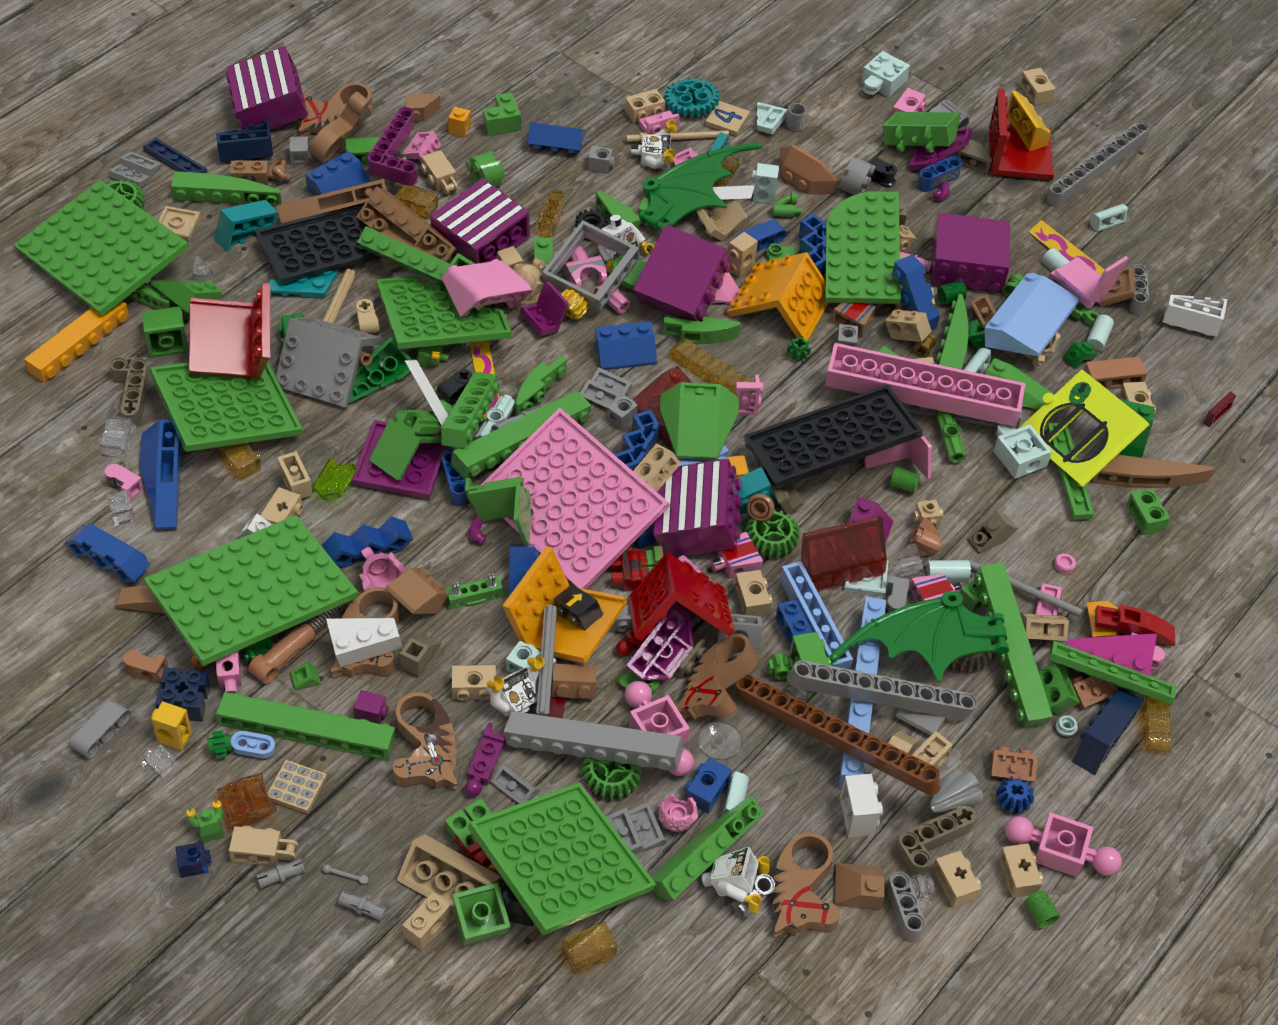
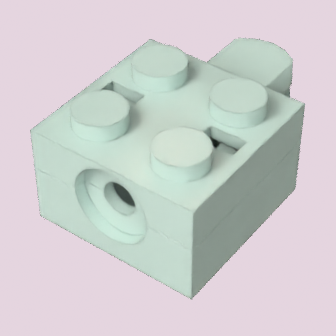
[861,51,910,97]
[993,424,1052,479]

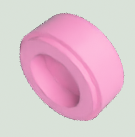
[1054,554,1076,574]

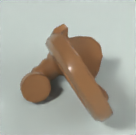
[269,157,292,181]

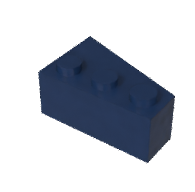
[216,119,273,162]

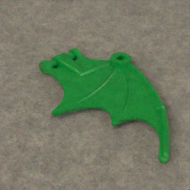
[638,142,763,232]
[830,591,1009,683]

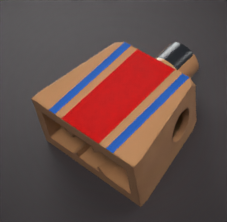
[832,303,876,338]

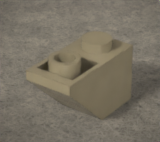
[968,511,1018,553]
[399,634,441,676]

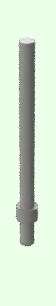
[969,560,1083,617]

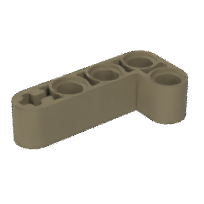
[109,357,150,428]
[896,806,977,878]

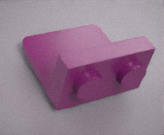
[519,281,568,336]

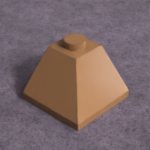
[834,863,884,910]

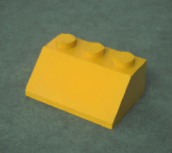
[1007,91,1051,151]

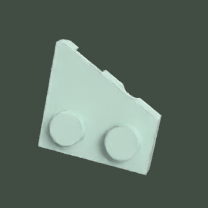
[757,102,788,134]

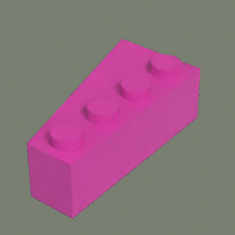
[1066,633,1157,676]

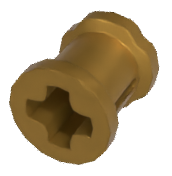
[914,333,937,357]

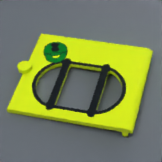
[1018,369,1150,487]

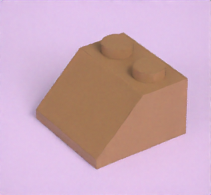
[385,567,450,614]

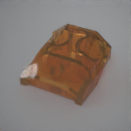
[217,773,276,830]

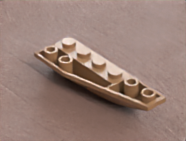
[356,186,456,262]

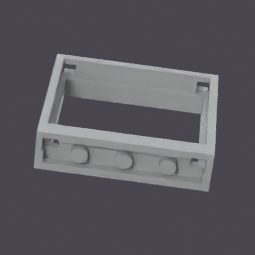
[542,220,640,311]

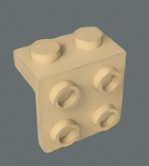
[696,199,747,242]

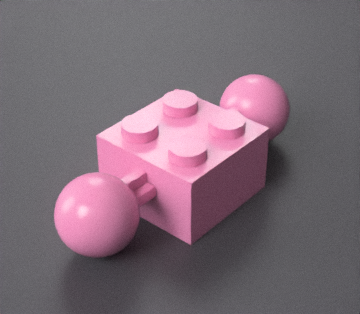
[624,681,694,776]
[1005,812,1122,877]

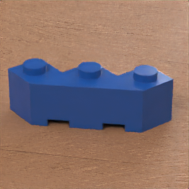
[798,213,826,276]
[892,254,940,331]
[614,410,659,471]
[322,516,413,568]
[65,523,150,584]
[509,544,539,596]

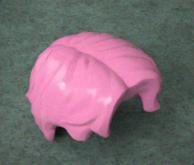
[658,793,698,833]

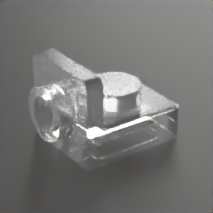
[140,744,179,780]

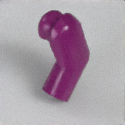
[932,181,950,201]
[468,518,486,545]

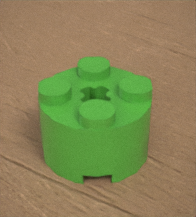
[465,150,505,187]

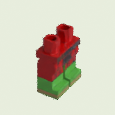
[610,546,663,592]
[445,798,492,867]

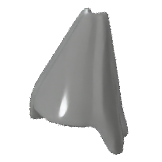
[930,769,983,813]

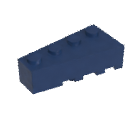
[1072,687,1143,775]

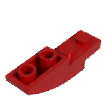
[1095,604,1175,646]

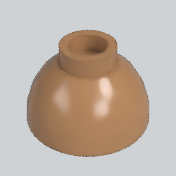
[746,494,774,522]

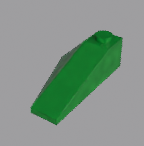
[349,336,412,403]

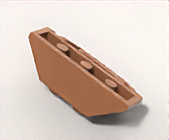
[778,145,838,195]

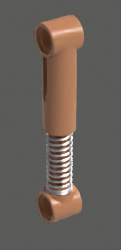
[248,590,361,684]

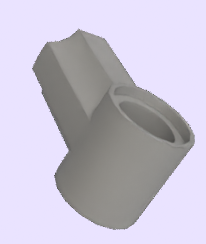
[731,874,775,918]

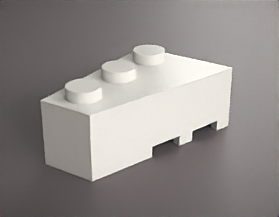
[1163,295,1227,337]
[326,618,403,667]

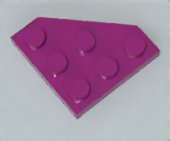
[909,128,972,171]

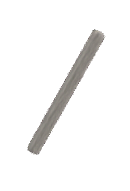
[536,604,557,716]

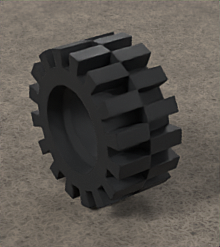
[575,209,608,242]

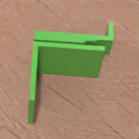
[370,400,453,480]
[465,476,532,546]

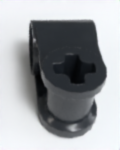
[869,157,897,187]
[437,369,472,405]

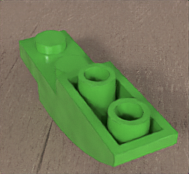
[663,317,740,344]
[516,356,567,416]

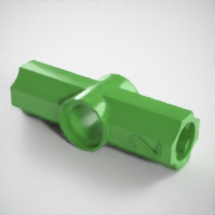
[935,411,966,463]

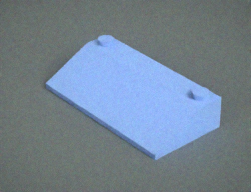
[985,273,1080,357]

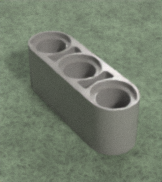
[1128,264,1149,315]
[70,699,131,759]
[886,872,925,942]

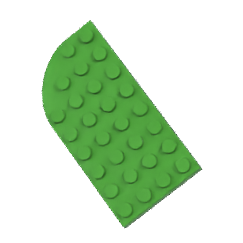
[825,191,901,304]

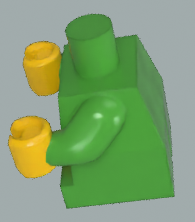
[416,345,449,367]
[186,800,224,844]

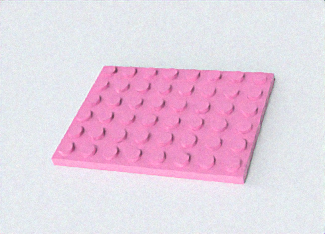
[481,408,670,589]

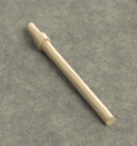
[626,130,729,143]

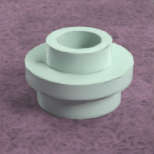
[1055,716,1078,737]

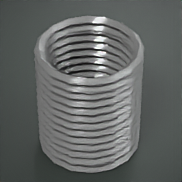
[786,103,807,131]

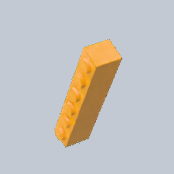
[24,301,129,383]

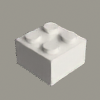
[839,774,883,838]

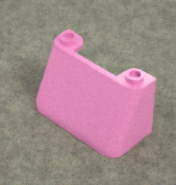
[441,259,533,317]

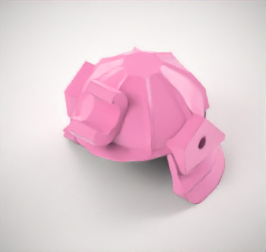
[359,547,407,591]

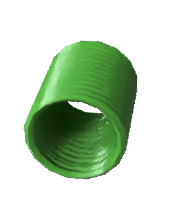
[890,467,920,494]
[1024,890,1060,929]

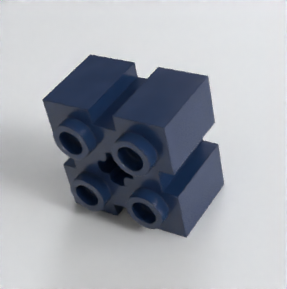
[155,667,211,722]

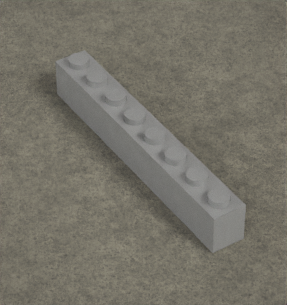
[504,711,684,771]

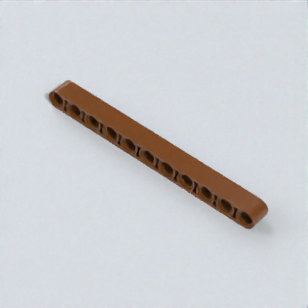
[736,674,941,795]

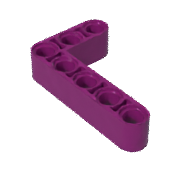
[367,107,417,186]

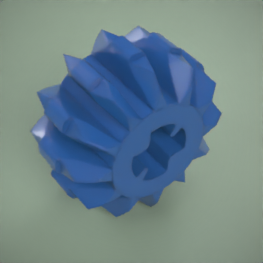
[996,776,1034,815]

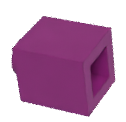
[353,690,389,724]

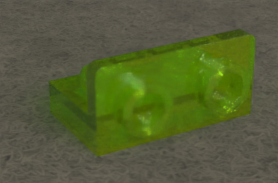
[312,458,358,501]

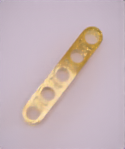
[669,338,752,394]

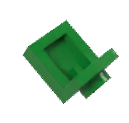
[968,320,985,350]
[1064,342,1097,368]
[242,637,272,664]

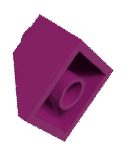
[844,497,893,553]

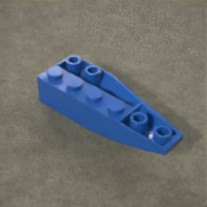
[140,419,182,530]

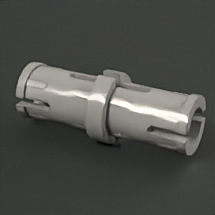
[256,858,305,889]
[338,890,387,921]

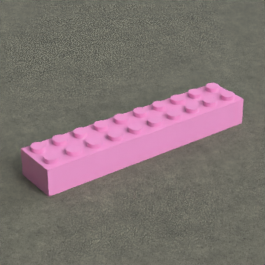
[825,343,1026,427]

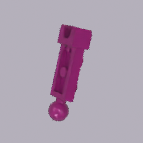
[464,722,506,797]

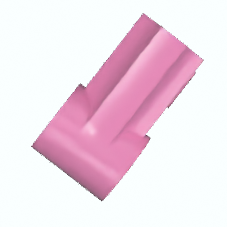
[594,284,630,314]

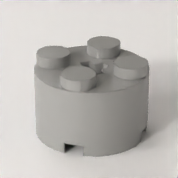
[839,157,876,195]

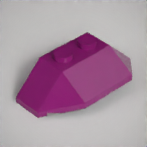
[625,603,693,680]

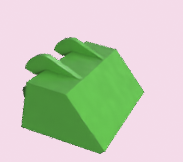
[882,112,961,153]

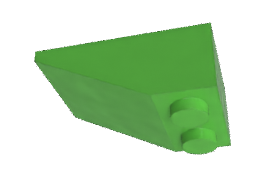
[151,279,223,313]

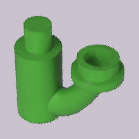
[772,191,802,217]

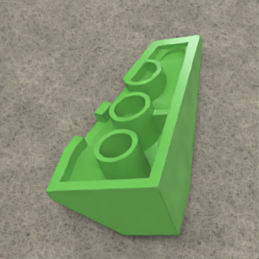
[985,358,1055,411]

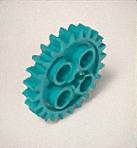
[664,77,720,118]

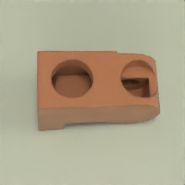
[123,650,168,684]

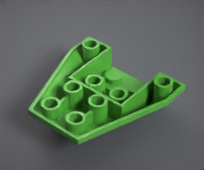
[660,382,739,460]

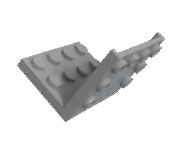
[276,317,382,407]

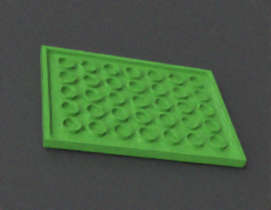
[14,180,190,316]
[144,515,358,666]

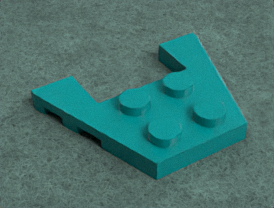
[268,269,339,299]

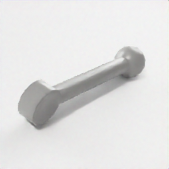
[322,864,369,885]

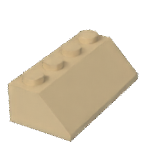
[397,834,502,913]

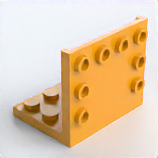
[726,252,829,341]
[502,547,627,664]

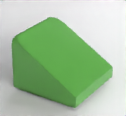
[290,661,321,690]

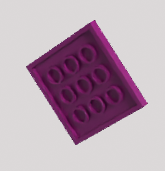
[351,420,448,500]

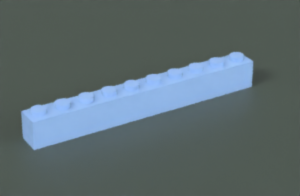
[838,597,886,789]

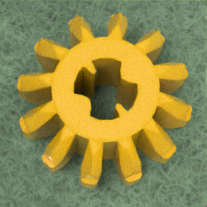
[560,289,588,320]

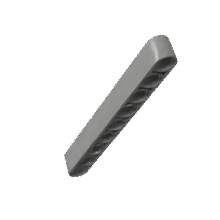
[1046,121,1150,207]
[787,660,977,720]

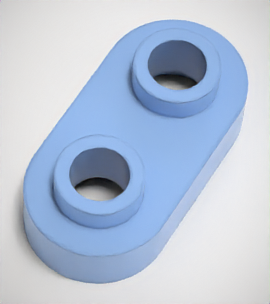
[231,731,276,759]

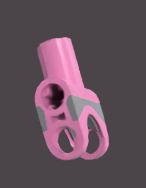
[564,244,607,288]

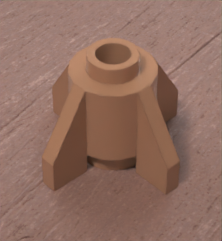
[904,517,942,556]

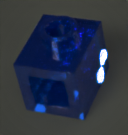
[175,842,212,878]

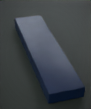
[143,137,208,173]

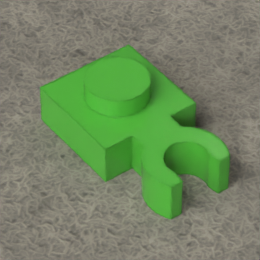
[1070,302,1099,326]

